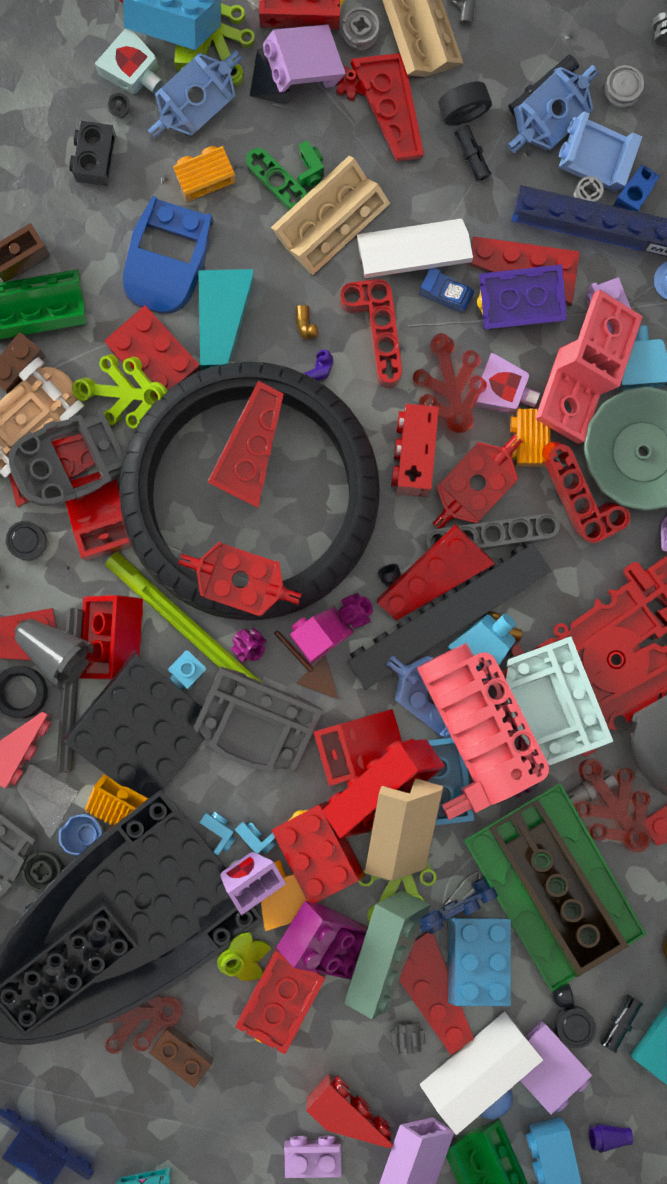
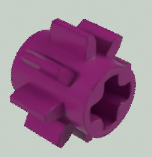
[339,593,373,629]
[231,627,267,663]

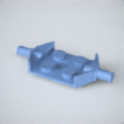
[148,50,243,139]
[507,65,599,153]
[386,656,450,738]

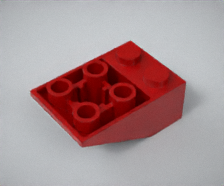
[65,472,132,562]
[313,709,402,786]
[306,1073,393,1148]

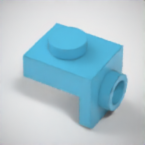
[168,651,206,690]
[200,811,236,855]

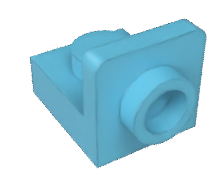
[234,821,277,854]

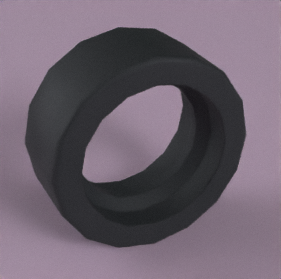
[438,81,492,125]
[0,666,48,718]

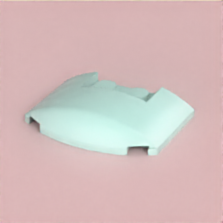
[506,637,613,766]

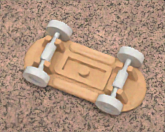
[0,357,84,478]

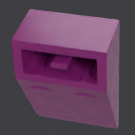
[276,901,368,980]

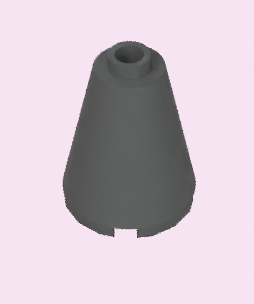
[14,619,94,691]

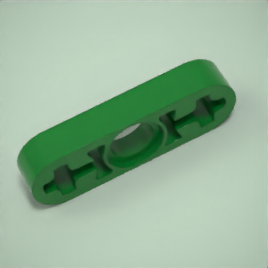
[246,148,307,211]

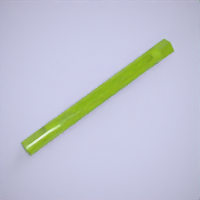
[104,551,263,683]

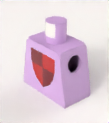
[471,353,540,414]
[220,852,286,915]

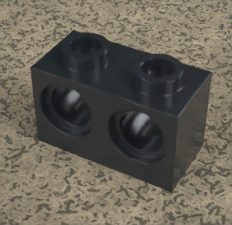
[69,121,116,186]

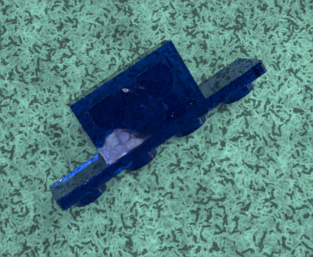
[0,1108,94,1184]

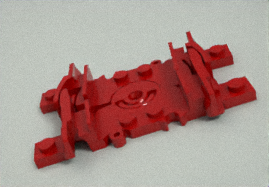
[495,556,667,757]

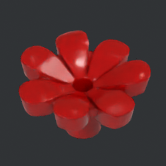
[336,65,364,101]

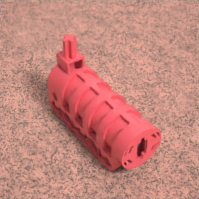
[417,643,549,820]

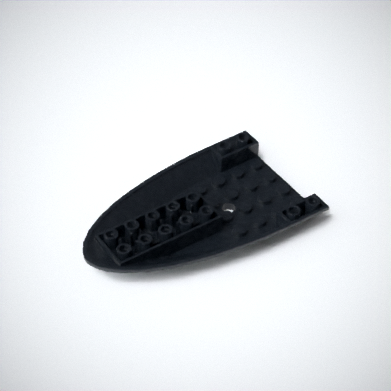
[0,790,263,1045]

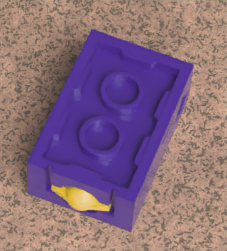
[477,265,567,330]

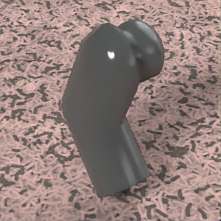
[452,0,475,26]

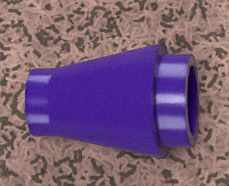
[589,1123,633,1153]

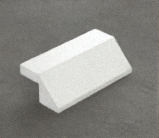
[356,219,473,278]
[420,1011,543,1135]

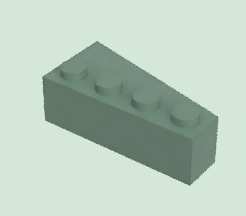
[344,890,430,1020]

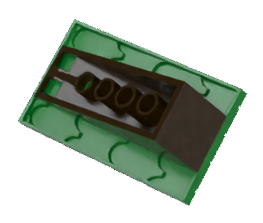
[464,783,647,992]

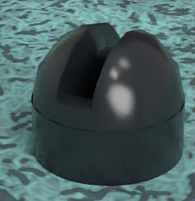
[107,93,130,117]
[378,564,401,587]
[553,984,575,1008]

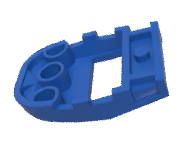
[123,196,214,314]

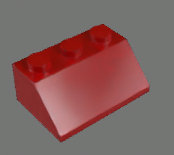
[79,595,143,680]

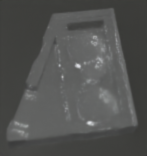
[16,764,80,839]

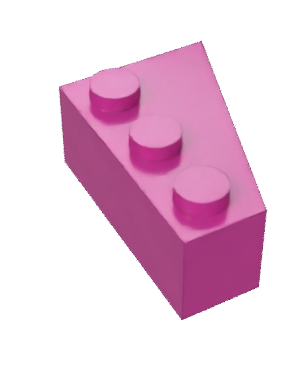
[290,606,354,665]

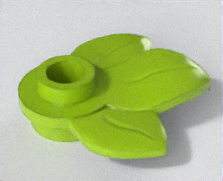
[217,932,271,981]

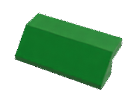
[0,269,86,339]
[446,1119,528,1184]

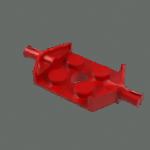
[432,434,523,529]
[178,541,302,617]

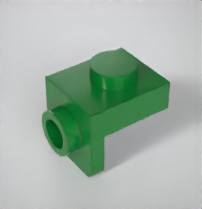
[298,140,324,188]

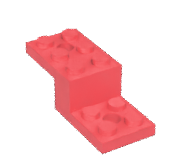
[535,290,643,444]

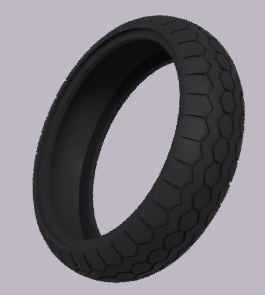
[119,362,380,620]

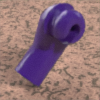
[304,349,334,381]

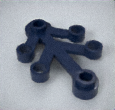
[419,877,498,934]

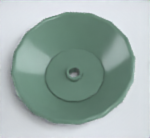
[584,386,667,511]

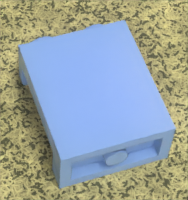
[558,111,642,193]

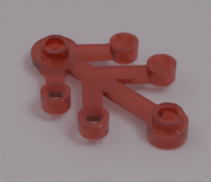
[413,333,487,433]
[574,759,651,852]
[85,996,182,1054]

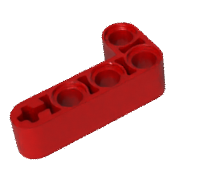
[340,279,402,388]
[542,441,630,543]

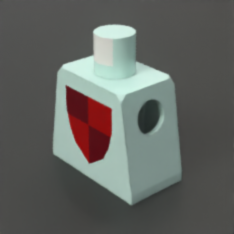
[95,28,163,95]

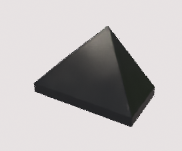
[250,47,290,104]

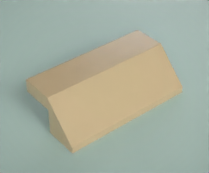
[382,0,464,77]
[271,156,390,275]
[365,778,443,881]

